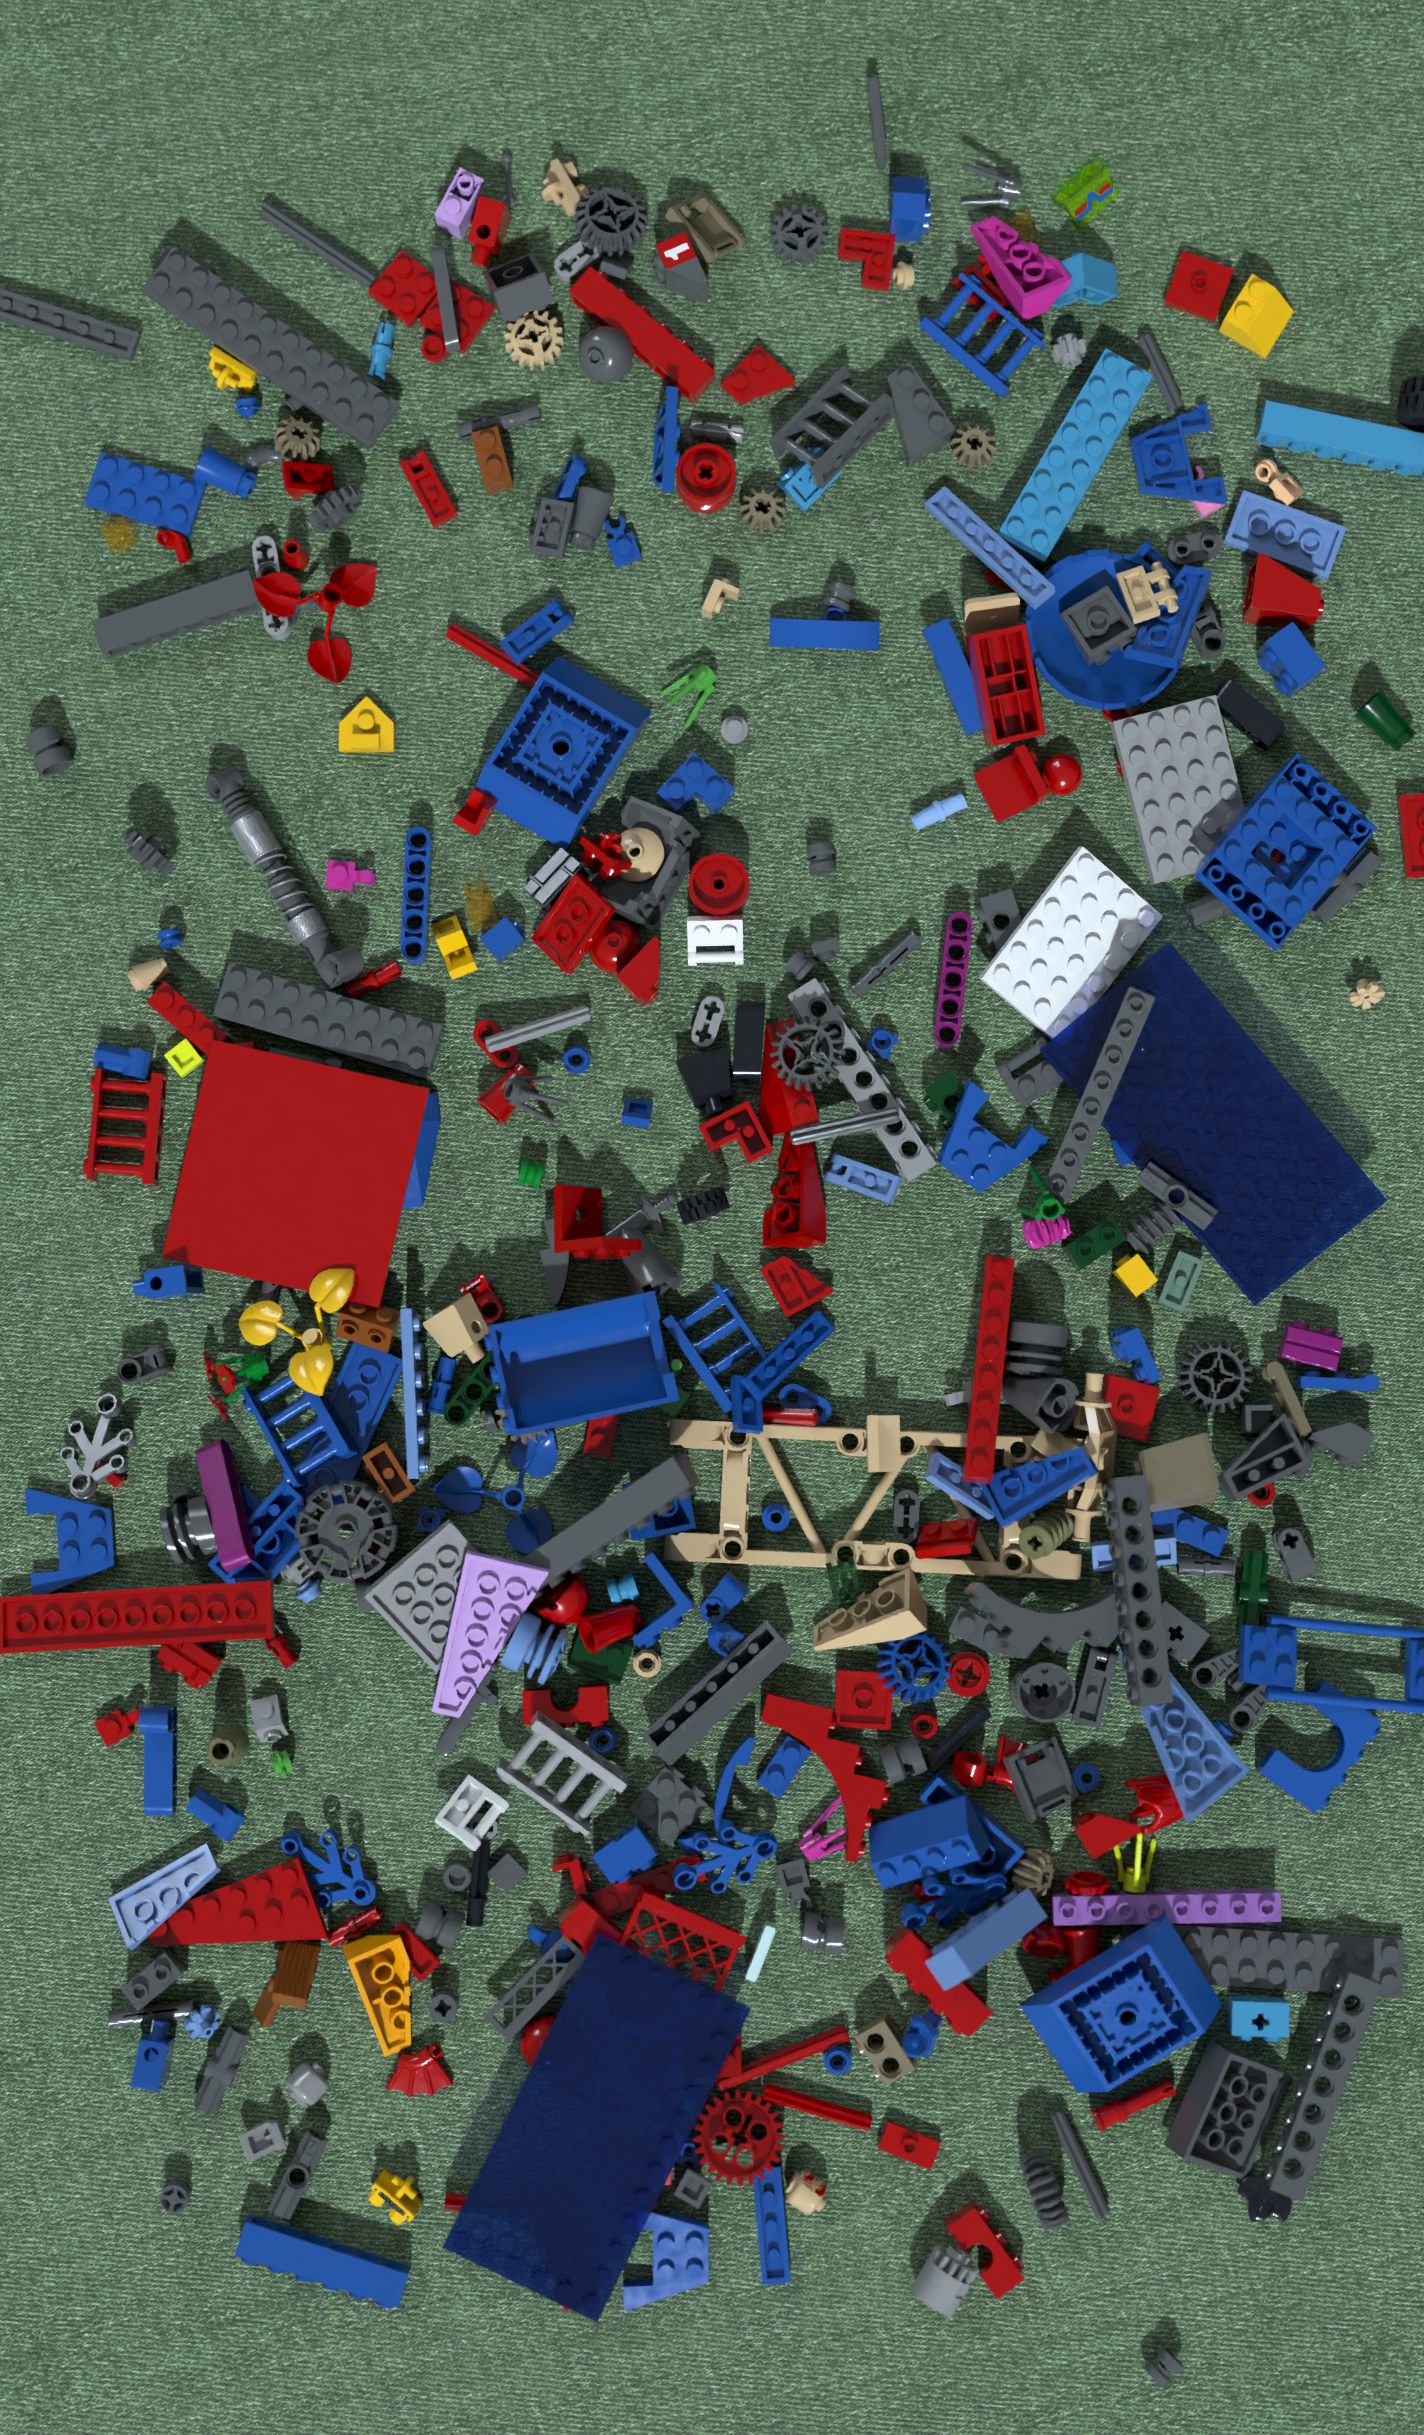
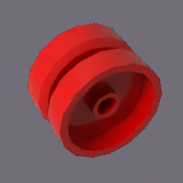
[676,443,736,514]
[689,853,749,916]

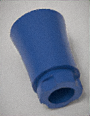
[194,445,258,499]

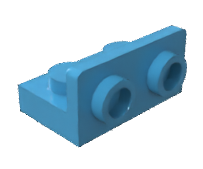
[776,447,843,511]

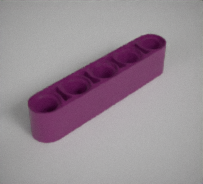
[933,912,972,1049]
[196,1439,256,1572]

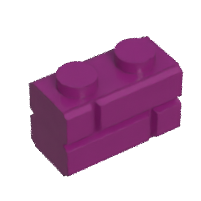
[1277,1321,1344,1371]

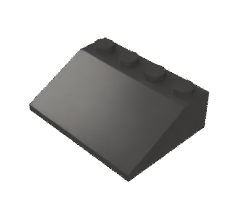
[1164,2040,1291,2179]

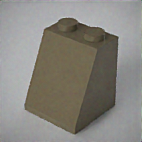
[1132,1432,1219,1513]

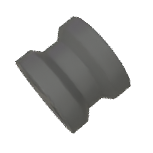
[823,582,856,614]
[783,948,818,983]
[429,1990,459,2023]
[160,2179,192,2214]

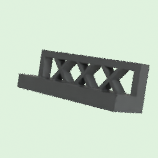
[485,1935,589,2041]

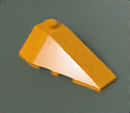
[342,1935,411,2057]

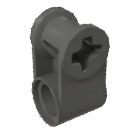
[1190,604,1226,661]
[116,1344,174,1384]
[1272,1526,1318,1583]

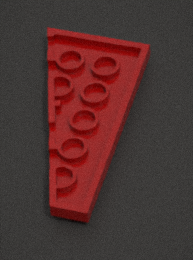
[149,1857,330,1946]

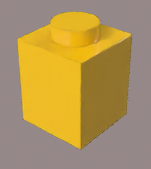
[1112,1254,1158,1298]

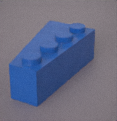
[920,1769,1025,1876]

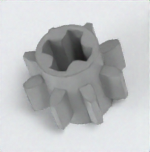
[1052,334,1087,368]

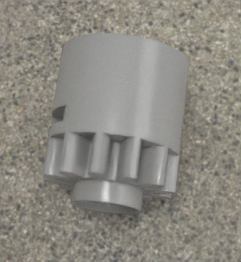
[911,2244,978,2317]

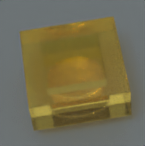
[99,516,138,556]

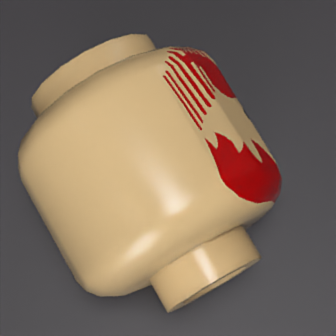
[784,2170,828,2215]

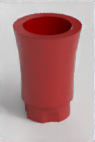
[476,1063,536,1125]
[578,1604,643,1654]
[1060,1925,1100,1971]

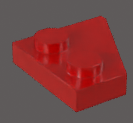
[720,345,796,405]
[760,1256,833,1318]

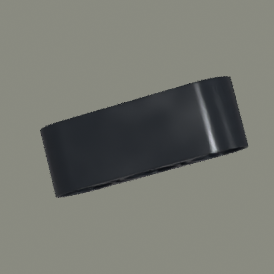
[1210,678,1286,751]
[733,1001,765,1082]

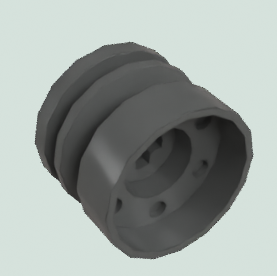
[1005,1322,1069,1377]
[159,1494,218,1564]
[1009,1661,1075,1722]

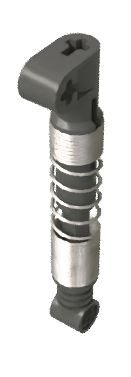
[205,767,364,992]

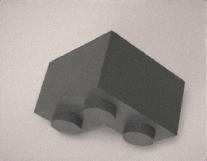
[945,1593,1024,1658]

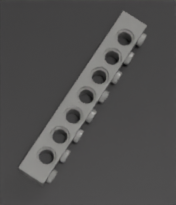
[787,978,937,1184]

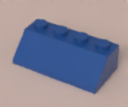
[869,1794,991,1889]

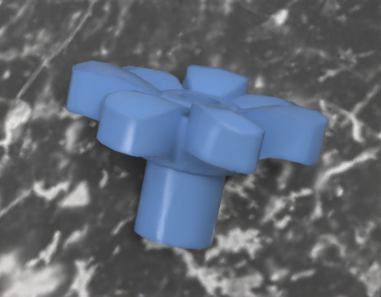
[184,2005,220,2039]

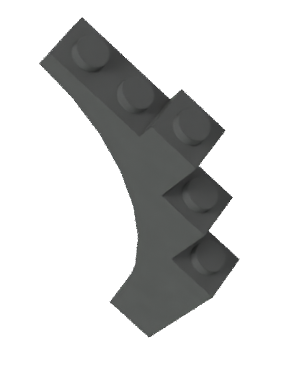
[964,1582,1139,1659]

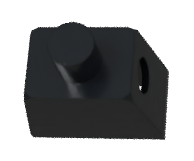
[676,1047,733,1117]

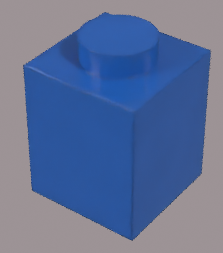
[480,917,525,963]

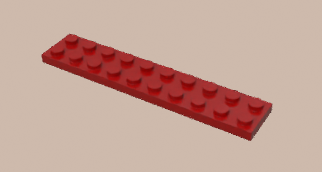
[0,1580,275,1654]

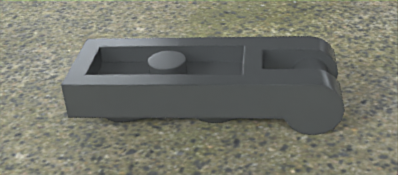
[1071,1645,1118,1729]

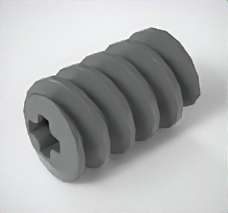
[1122,1201,1184,1255]

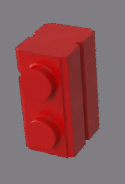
[157,1642,225,1689]

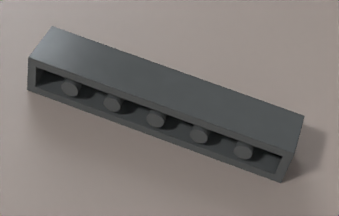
[92,569,262,659]
[641,1620,795,1766]

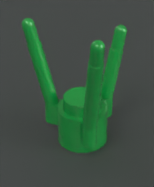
[1017,1165,1065,1220]

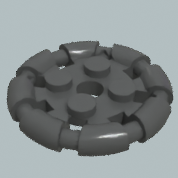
[295,1480,398,1583]

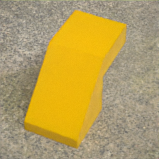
[431,915,478,980]

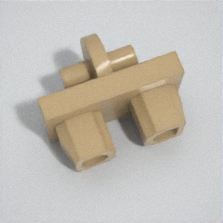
[541,158,589,217]

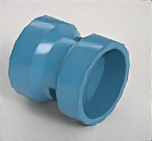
[605,1571,641,1607]

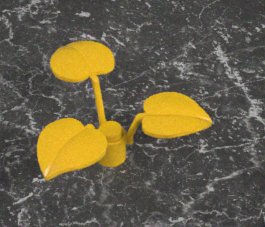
[238,1269,355,1396]

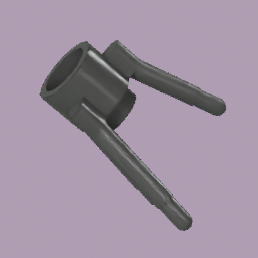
[960,164,1022,206]
[504,1074,569,1124]

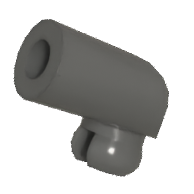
[245,446,285,472]

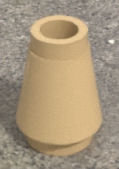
[126,958,170,992]

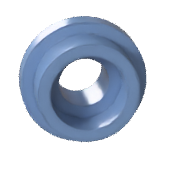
[295,1578,322,1603]

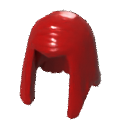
[1124,1774,1184,1836]

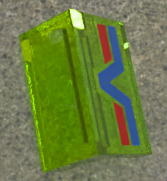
[1051,162,1119,229]

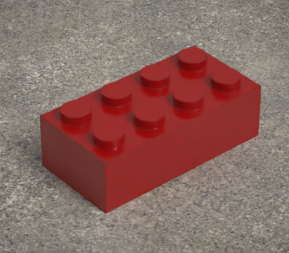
[884,1926,992,2038]

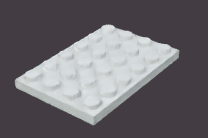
[979,846,1163,1047]

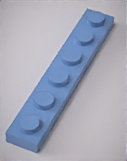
[924,486,1056,610]

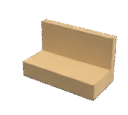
[866,1415,901,1472]

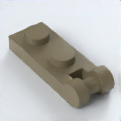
[1260,1361,1312,1440]

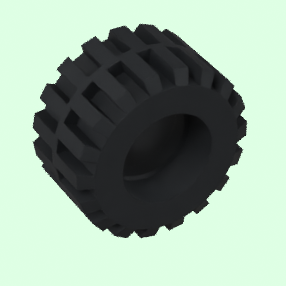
[1395,376,1424,432]

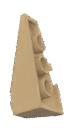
[813,1568,927,1651]

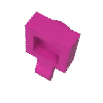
[325,860,375,892]

